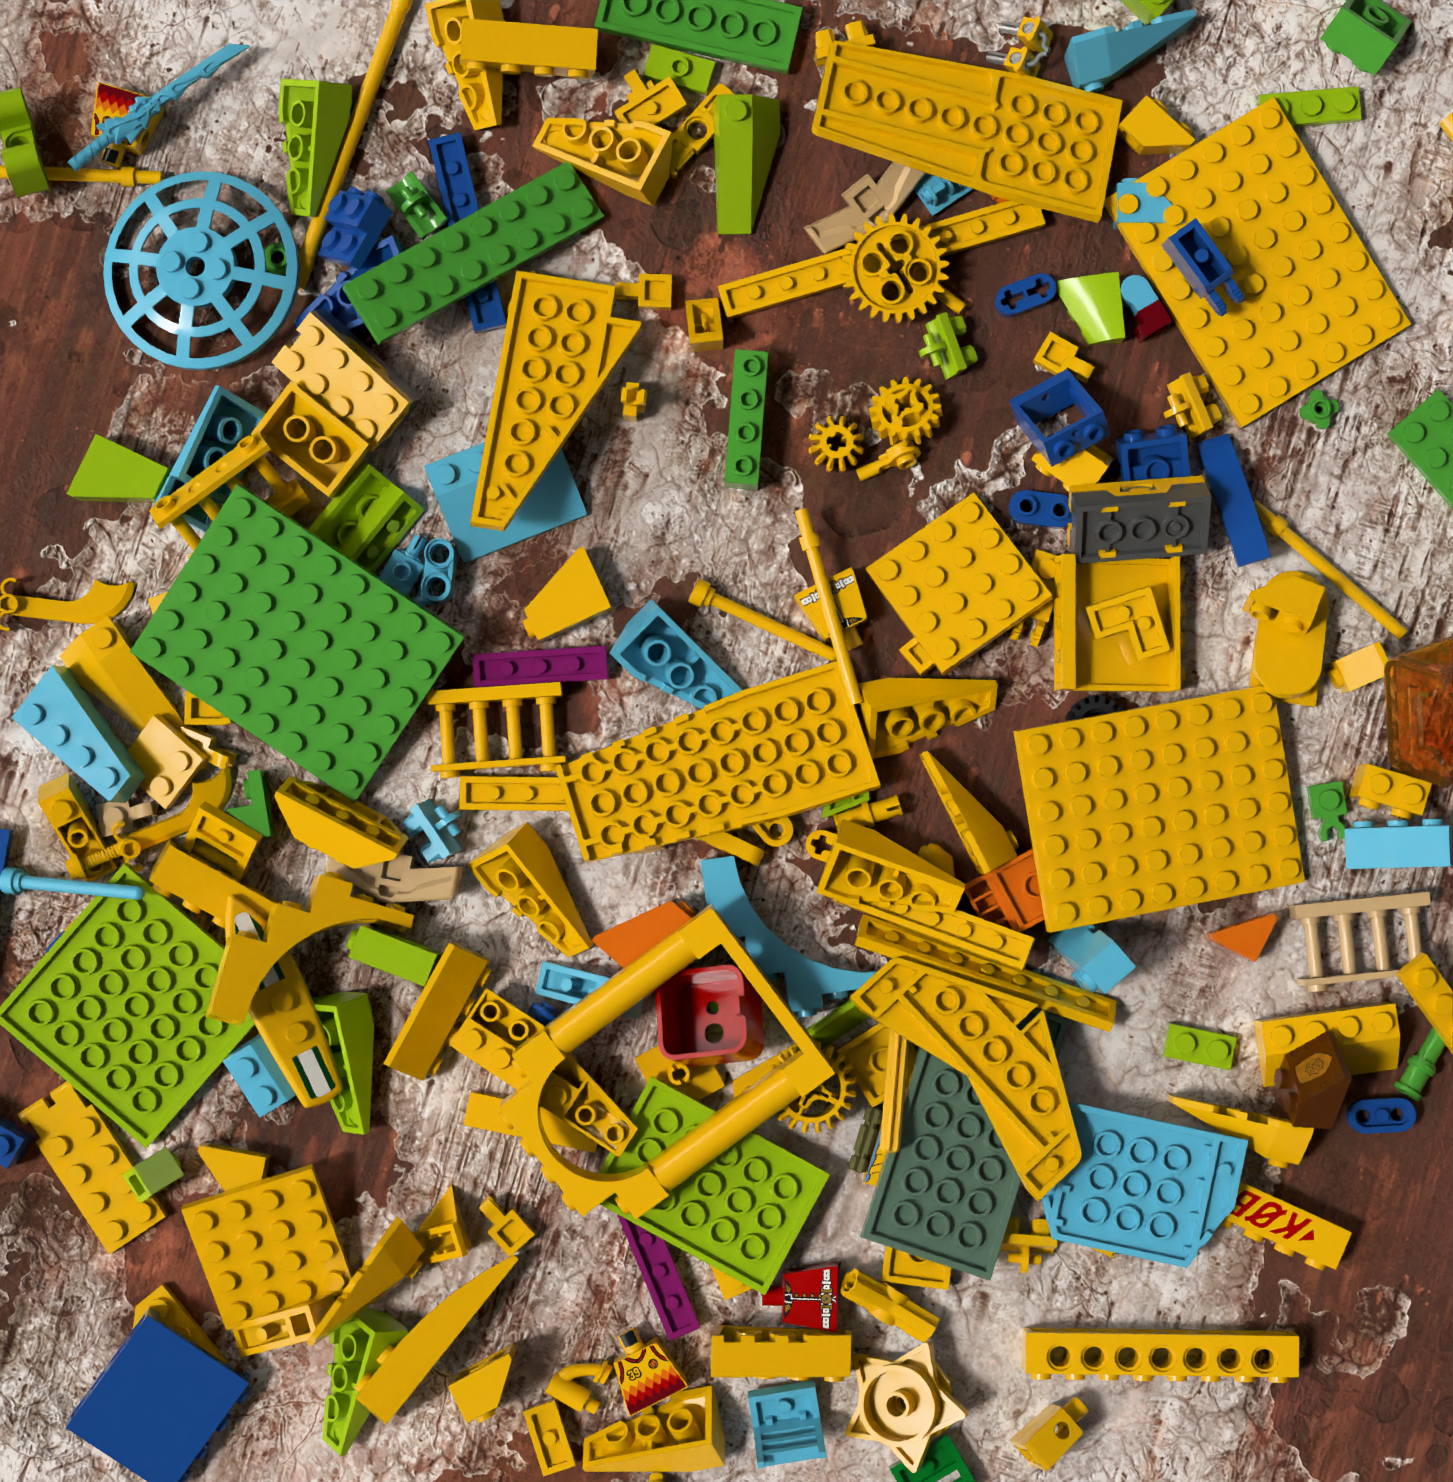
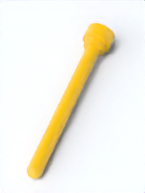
[688,578,837,661]

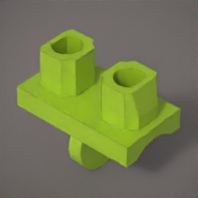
[919,312,978,380]

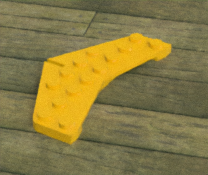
[849,958,1082,1202]

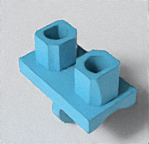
[403,798,463,863]

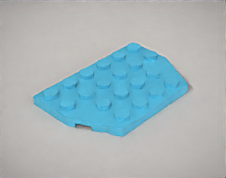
[1041,1101,1248,1268]

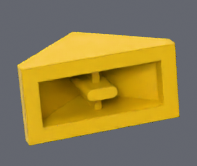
[685,298,723,352]

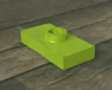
[643,44,715,96]

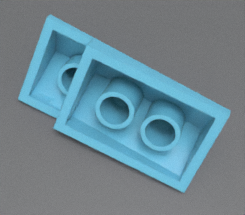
[154,385,266,533]

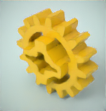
[869,377,943,447]

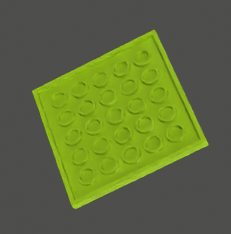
[0,862,255,1149]

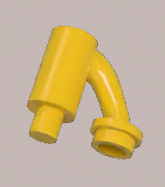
[545,1359,613,1415]

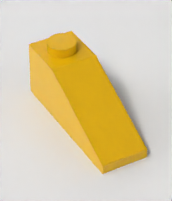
[232,1294,342,1357]

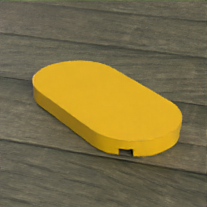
[1252,571,1328,699]

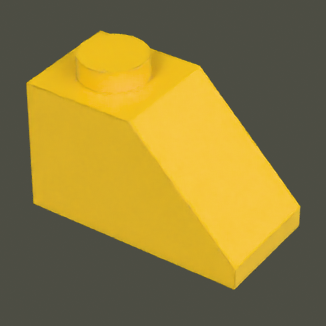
[1328,641,1394,694]
[198,1143,271,1192]

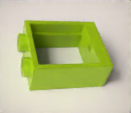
[346,924,443,987]

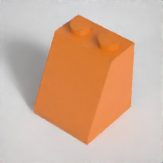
[591,899,697,968]

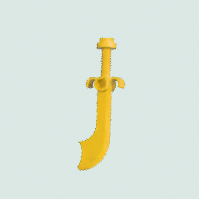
[0,578,135,632]
[64,766,232,880]

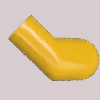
[918,843,955,878]

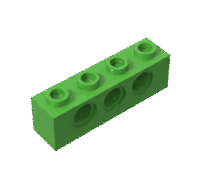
[724,349,768,490]

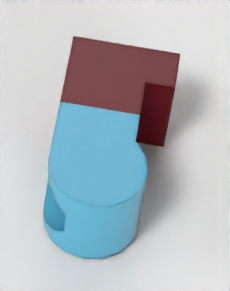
[1120,275,1172,344]

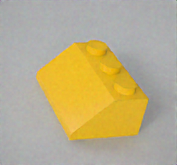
[251,381,371,497]

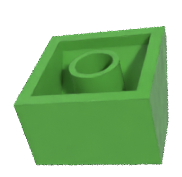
[1320,0,1412,76]

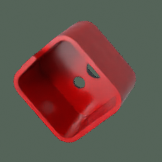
[655,965,764,1067]

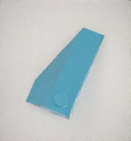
[1064,9,1196,93]
[610,599,742,709]

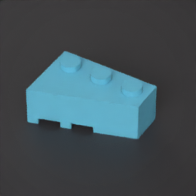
[1345,819,1453,869]

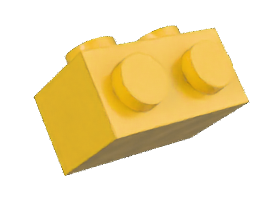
[1349,764,1432,821]

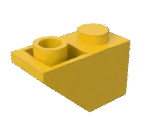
[1117,95,1196,155]
[1031,445,1113,492]
[1242,575,1325,634]

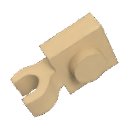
[95,798,159,838]

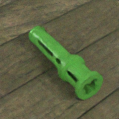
[1393,1027,1446,1101]

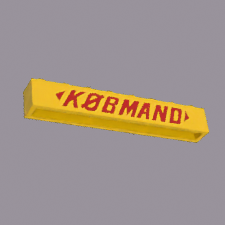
[1220,1181,1352,1271]

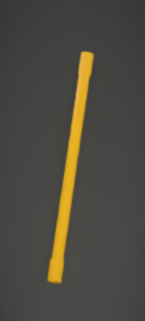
[298,0,413,291]

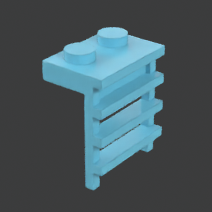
[747,1380,827,1469]

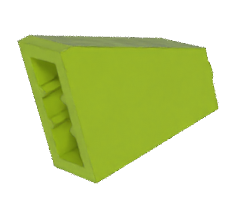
[66,434,171,503]

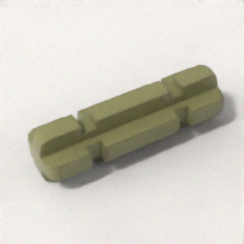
[849,1106,883,1173]

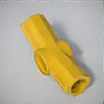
[840,1268,940,1343]

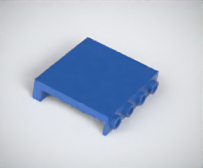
[66,1307,251,1482]

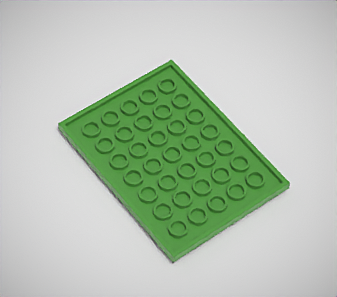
[130,483,466,802]

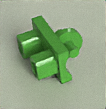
[386,171,448,240]

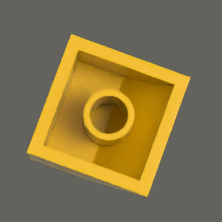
[448,1343,517,1423]

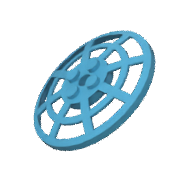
[103,171,300,371]

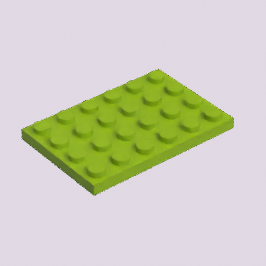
[599,1076,830,1295]

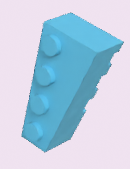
[12,665,146,803]

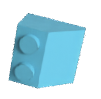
[223,1034,296,1118]

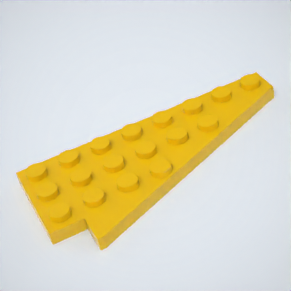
[470,271,641,532]

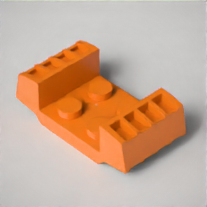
[964,848,1044,932]

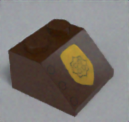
[1274,1031,1352,1129]

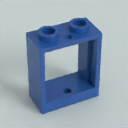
[1009,369,1111,467]

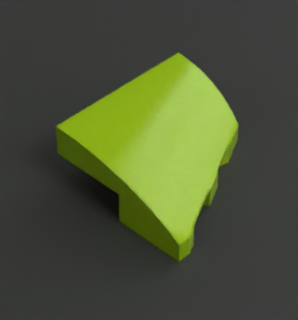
[1055,272,1126,346]

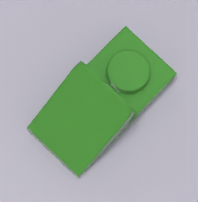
[226,769,276,838]

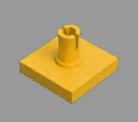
[634,1045,725,1101]

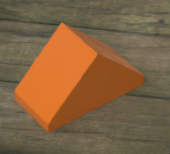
[1205,913,1277,962]

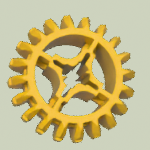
[769,1041,857,1133]

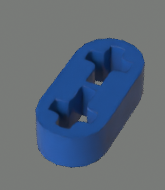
[994,273,1056,318]

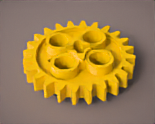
[840,213,949,324]

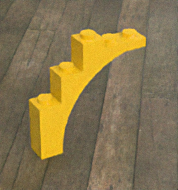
[205,871,414,1026]

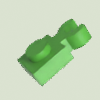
[1306,781,1347,842]

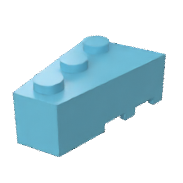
[1048,925,1136,994]

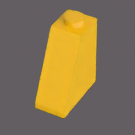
[522,546,612,643]

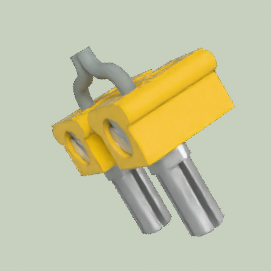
[986,16,1053,77]

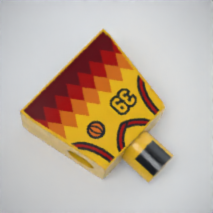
[91,81,165,168]
[613,1327,688,1416]

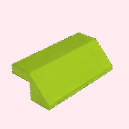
[309,460,425,573]

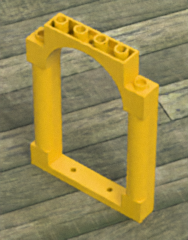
[499,903,835,1220]

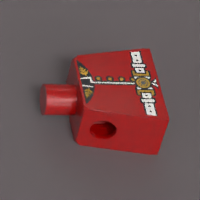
[762,1262,838,1332]

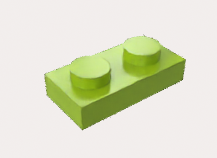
[1162,1023,1237,1070]

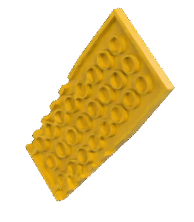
[555,661,881,863]

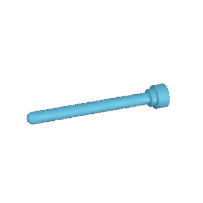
[0,867,145,900]

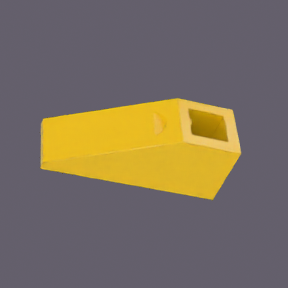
[38,772,117,882]

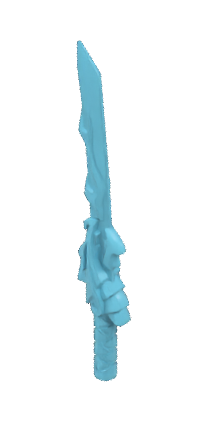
[68,44,250,172]

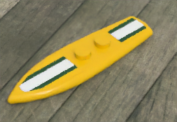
[225,895,343,1108]

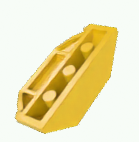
[274,776,409,869]

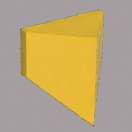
[412,1184,472,1265]

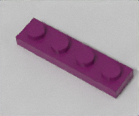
[472,646,609,688]
[617,1214,701,1341]

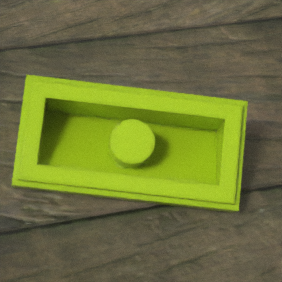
[806,999,870,1050]

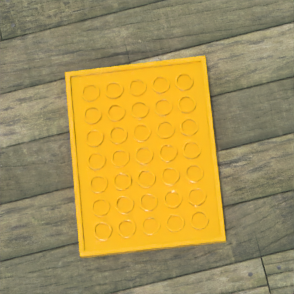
[1104,97,1411,429]
[1013,685,1305,933]

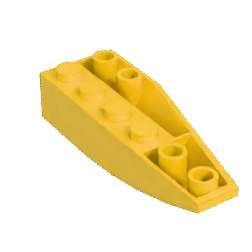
[449,988,638,1158]

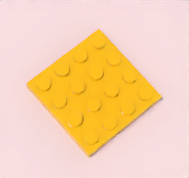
[865,492,1053,676]
[181,1164,353,1331]

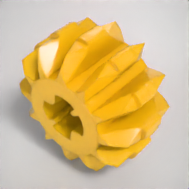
[808,416,864,473]

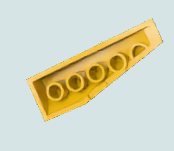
[354,1255,518,1425]

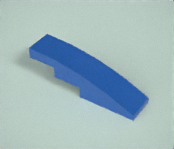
[1196,433,1271,568]

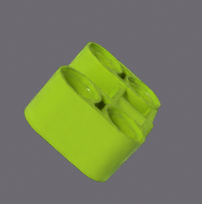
[0,87,50,198]

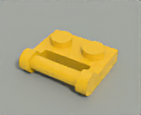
[182,801,263,881]

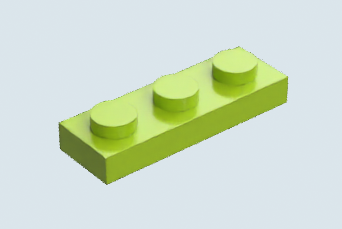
[1258,86,1362,127]

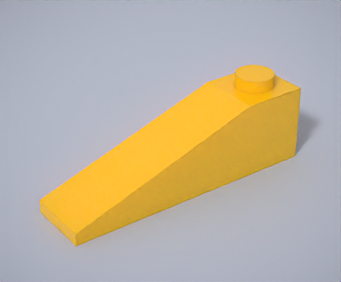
[60,616,186,732]
[1167,1094,1314,1169]
[307,1217,424,1347]

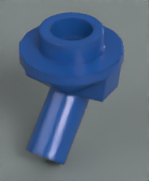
[527,1001,559,1026]

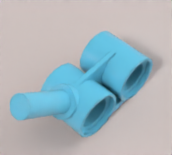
[413,538,457,608]

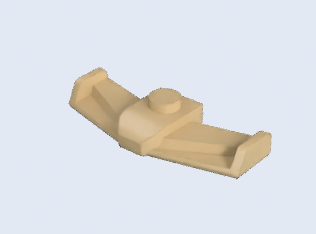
[803,162,926,254]
[325,854,463,904]

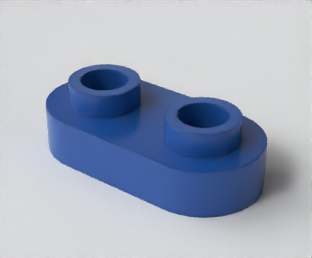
[1008,490,1072,529]
[1346,1097,1416,1134]

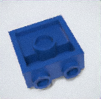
[317,186,393,270]
[1115,424,1190,482]

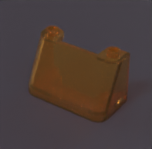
[1384,636,1453,788]

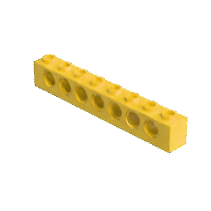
[1022,1327,1299,1383]

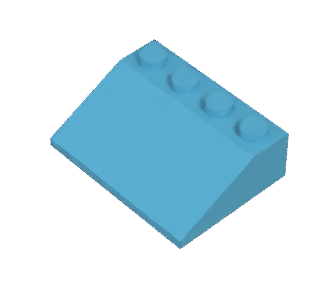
[424,442,588,564]

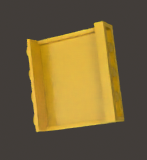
[1054,554,1185,693]

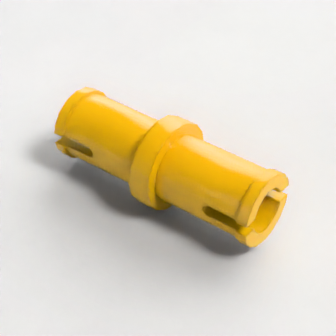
[833,794,903,830]

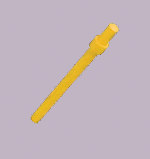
[0,165,163,187]
[1253,499,1408,640]
[795,508,863,706]

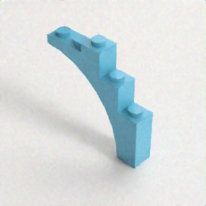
[700,856,877,1017]

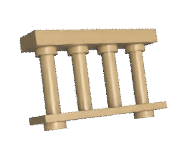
[1288,892,1439,992]

